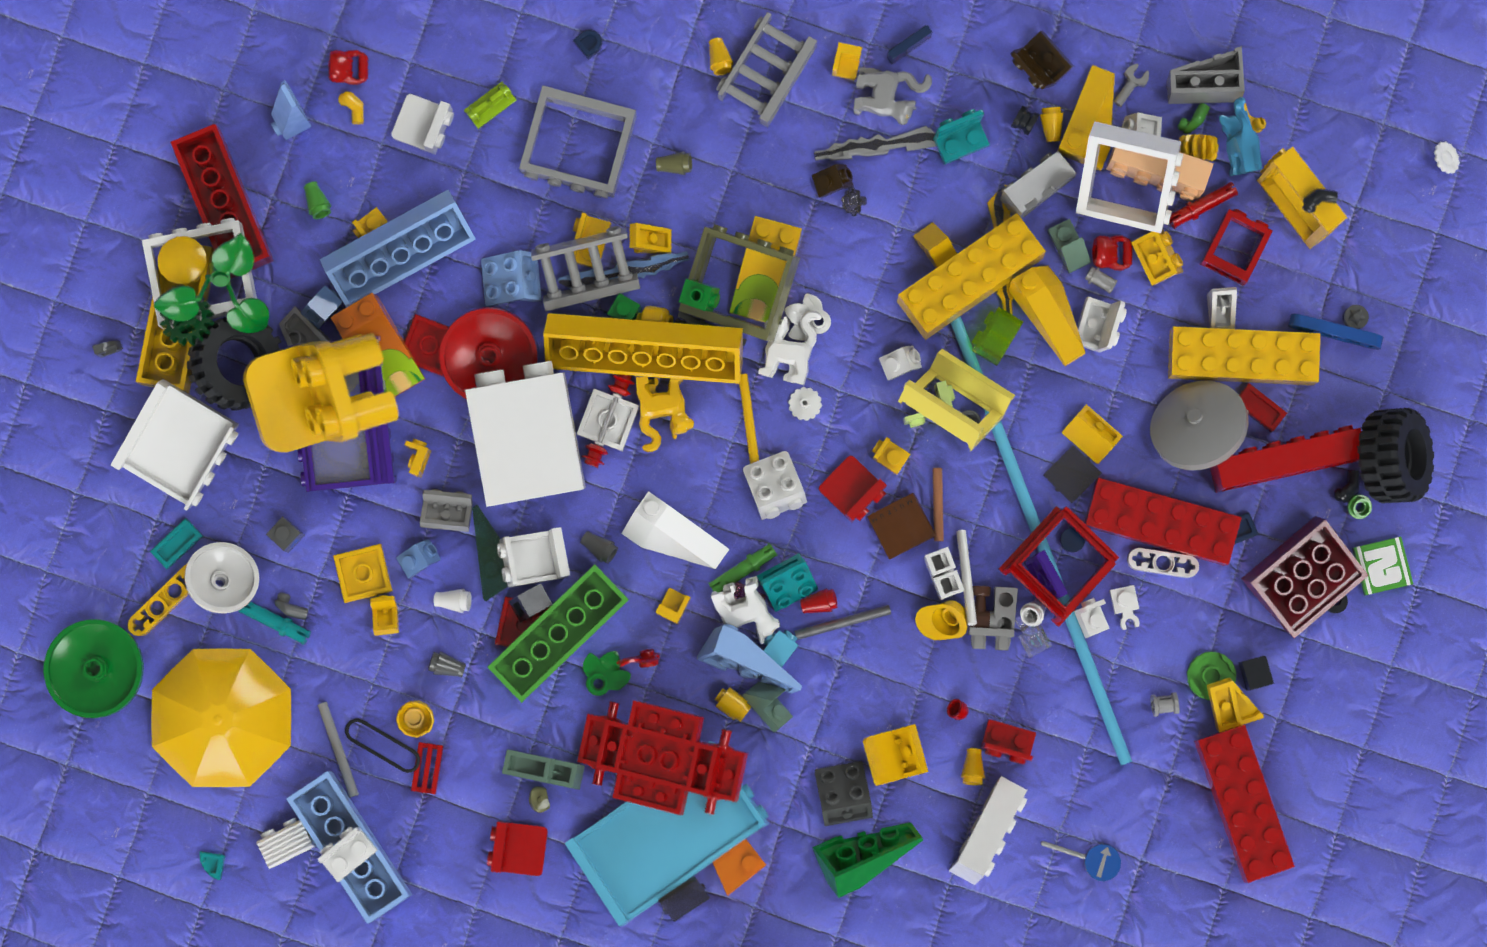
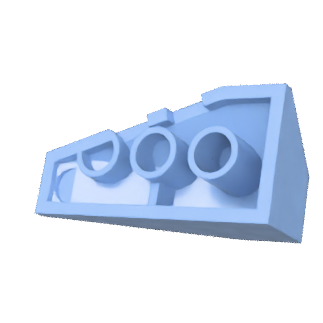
[271,80,312,140]
[697,624,802,694]

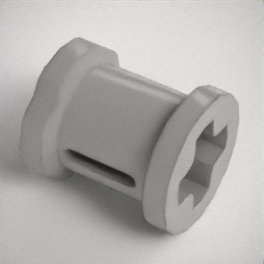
[1150,692,1179,717]

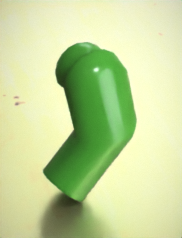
[1177,103,1210,134]

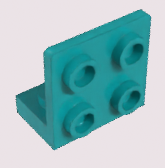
[933,109,990,165]

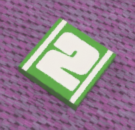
[1352,537,1413,596]

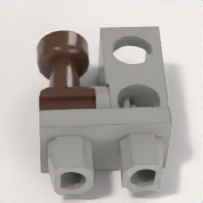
[968,586,1018,651]

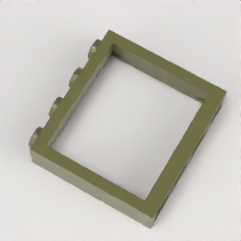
[678,224,800,341]

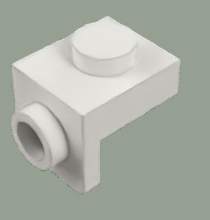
[879,345,922,380]

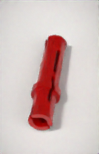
[1169,182,1238,229]

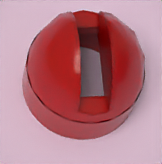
[947,699,969,720]

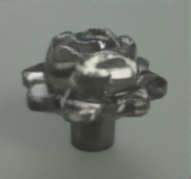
[841,187,867,216]

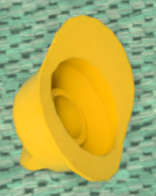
[915,600,967,640]

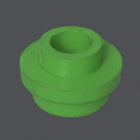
[1347,494,1372,519]

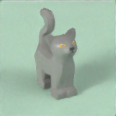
[854,68,932,125]

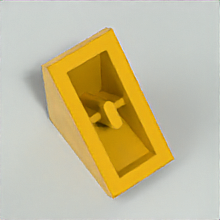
[913,222,957,268]

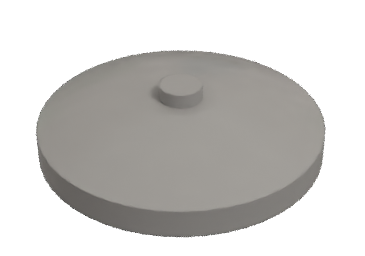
[1150,380,1249,470]

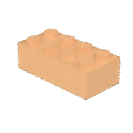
[1106,147,1214,201]

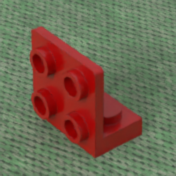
[980,719,1036,764]

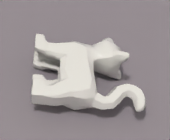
[758,311,821,385]
[711,576,780,644]

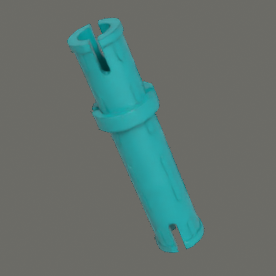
[239,601,311,645]

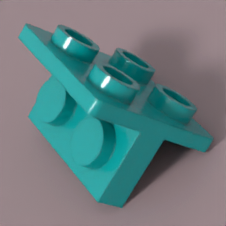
[757,553,818,612]

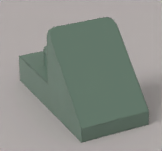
[1047,219,1091,274]
[742,682,793,733]

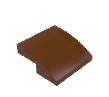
[867,493,936,560]

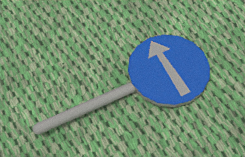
[1041,841,1121,881]

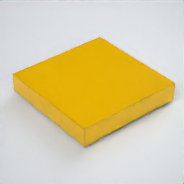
[333,544,393,603]

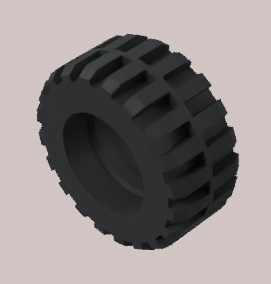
[187,316,283,410]
[1358,408,1434,503]

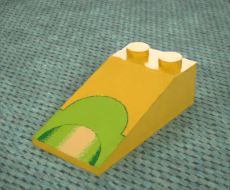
[729,216,802,323]

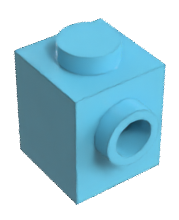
[763,630,799,667]

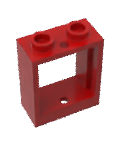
[1200,209,1273,286]

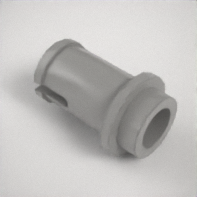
[1085,266,1118,294]

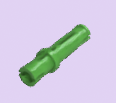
[708,543,778,592]

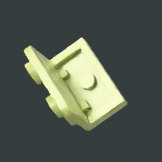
[903,380,955,428]

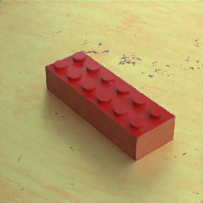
[170,124,274,279]
[1210,425,1362,493]
[1084,478,1242,566]
[1194,725,1295,883]

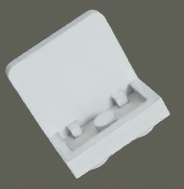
[392,94,454,155]
[1077,297,1127,352]
[743,451,807,520]

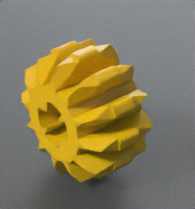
[1179,134,1219,161]

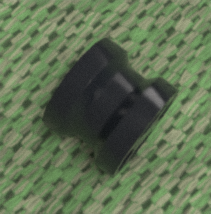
[1011,105,1040,136]

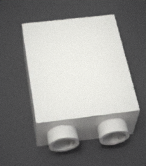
[465,361,586,507]

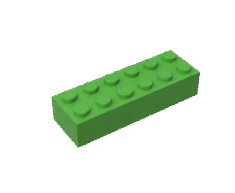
[488,564,629,703]

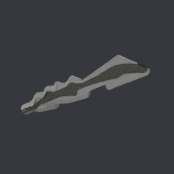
[814,126,936,161]

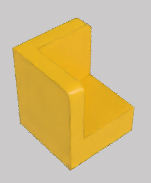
[832,42,862,80]
[655,588,691,624]

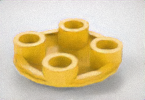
[158,236,207,284]

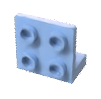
[481,250,542,306]

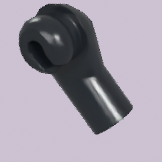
[1302,189,1338,213]

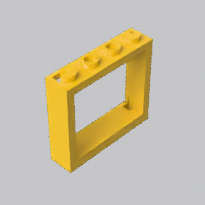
[1257,147,1348,249]

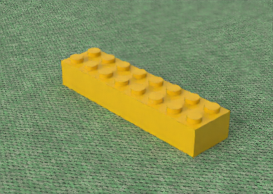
[543,313,743,384]

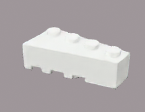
[949,776,1027,885]

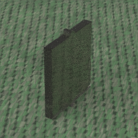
[1043,445,1102,503]
[658,876,710,922]

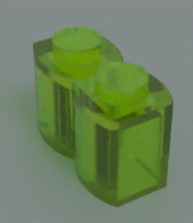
[971,307,1023,366]

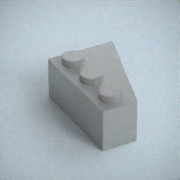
[1167,46,1245,104]

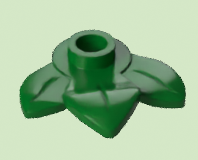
[583,651,631,696]

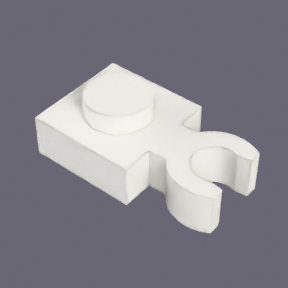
[1109,585,1140,630]

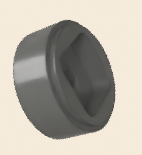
[1343,305,1369,329]

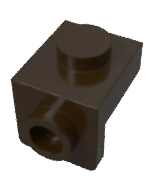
[812,164,854,198]

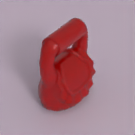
[328,50,368,85]
[1092,235,1132,271]

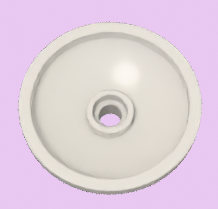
[185,542,259,613]

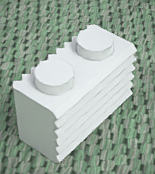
[256,817,316,869]

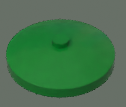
[43,619,144,718]

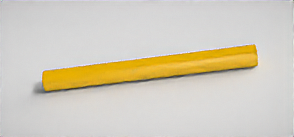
[739,374,759,464]

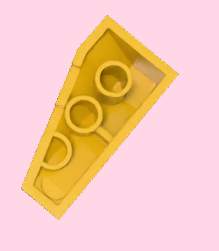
[1009,265,1086,366]

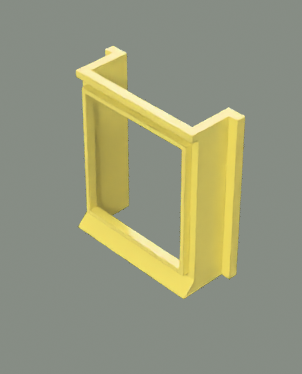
[898,349,1015,451]

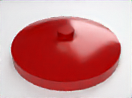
[440,307,538,399]

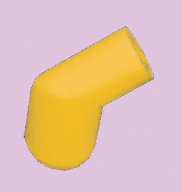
[338,91,364,125]

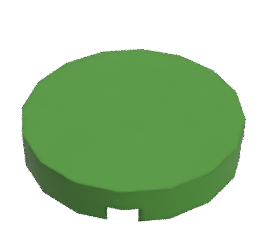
[1187,652,1236,700]

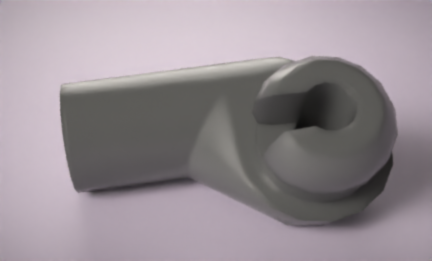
[275,592,308,620]

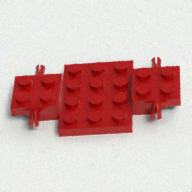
[577,700,748,815]

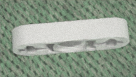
[1127,548,1199,578]

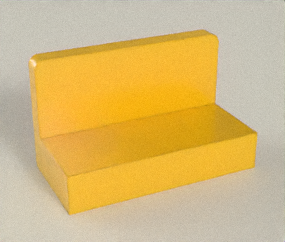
[1062,404,1123,464]

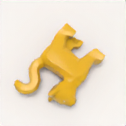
[636,376,694,452]

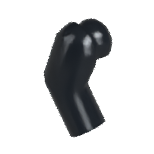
[1334,470,1360,503]

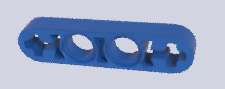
[1288,314,1384,350]

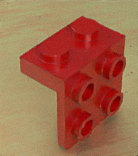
[819,456,887,522]
[487,821,548,876]

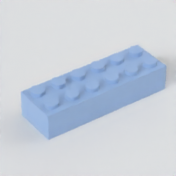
[320,190,476,308]
[287,771,413,924]

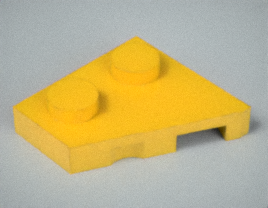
[1207,677,1264,732]

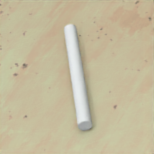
[956,530,977,625]

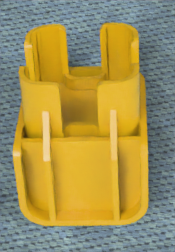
[243,333,398,452]

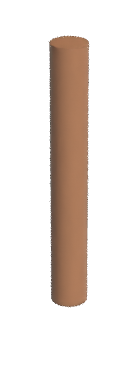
[933,468,944,542]

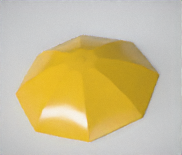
[151,648,291,787]

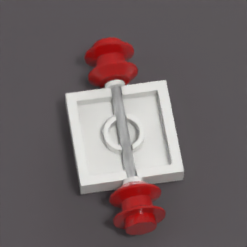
[577,374,640,468]

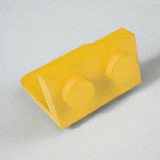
[863,724,928,786]

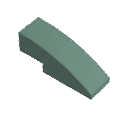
[502,749,585,790]

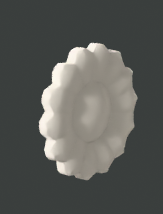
[1434,141,1460,174]
[788,387,822,421]

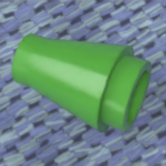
[303,182,331,219]

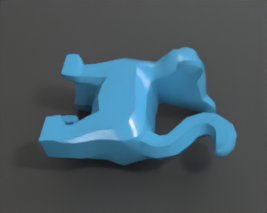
[1219,97,1262,176]

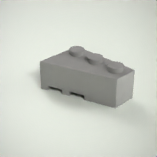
[1000,151,1077,219]

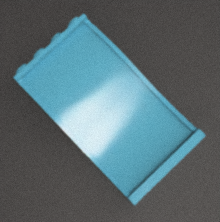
[565,741,769,926]

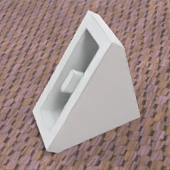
[1207,287,1237,329]

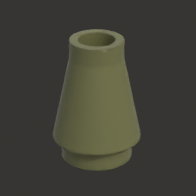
[656,151,692,175]

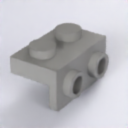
[420,489,473,532]

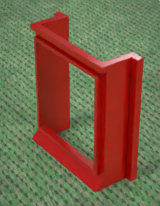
[998,506,1119,627]

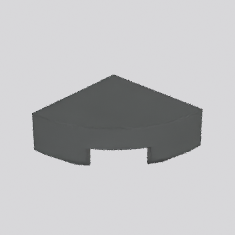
[92,340,123,358]

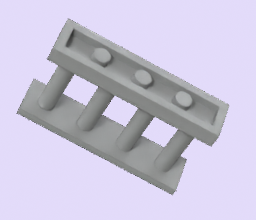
[716,12,817,128]
[531,226,640,311]

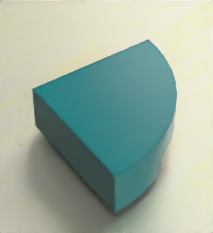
[200,851,226,880]

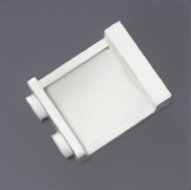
[497,527,570,588]

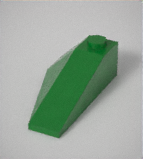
[812,822,923,898]

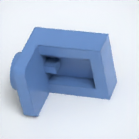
[396,539,441,579]

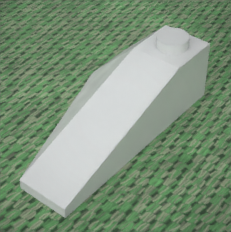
[621,491,729,569]

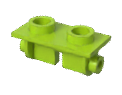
[464,82,517,129]

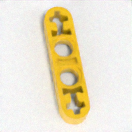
[128,563,189,636]

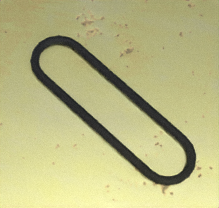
[345,718,420,773]

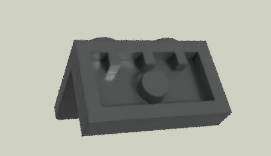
[815,761,873,826]

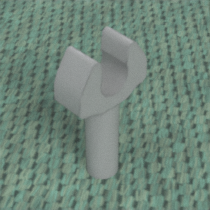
[1113,64,1149,107]

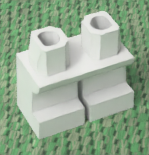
[924,547,965,600]

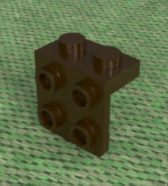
[1010,30,1074,89]

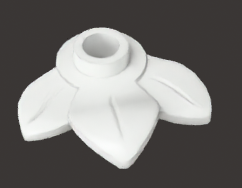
[784,294,831,341]

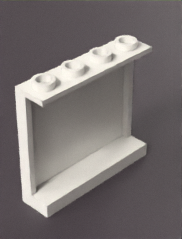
[111,379,239,511]

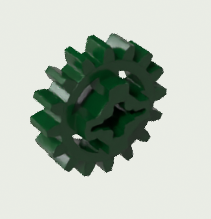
[160,297,215,346]

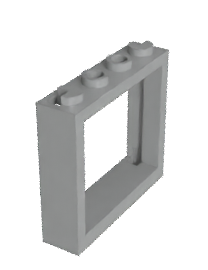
[519,85,637,199]

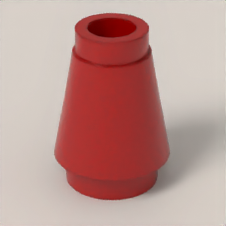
[800,588,838,614]

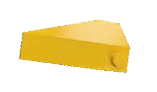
[1057,65,1115,171]

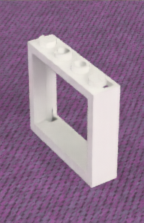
[1076,122,1183,233]
[142,218,257,329]

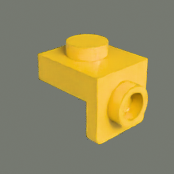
[370,595,399,636]

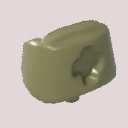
[529,786,550,813]

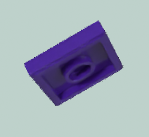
[1024,550,1068,599]

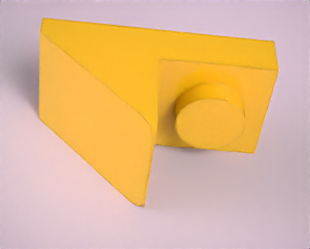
[629,223,672,254]

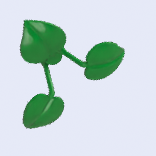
[154,233,269,333]

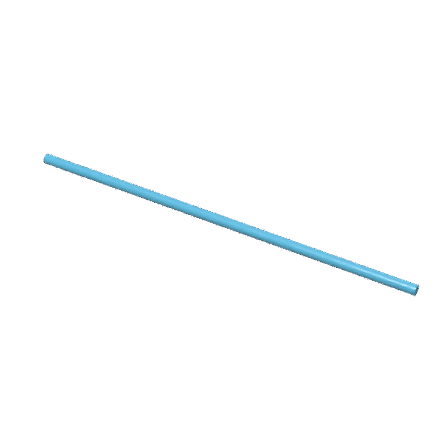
[950,316,1132,765]

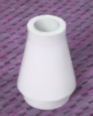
[434,589,472,613]
[1020,598,1047,626]

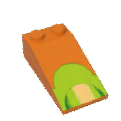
[330,293,425,397]

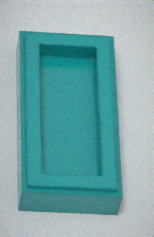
[150,518,203,570]

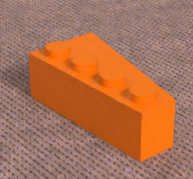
[713,839,766,896]

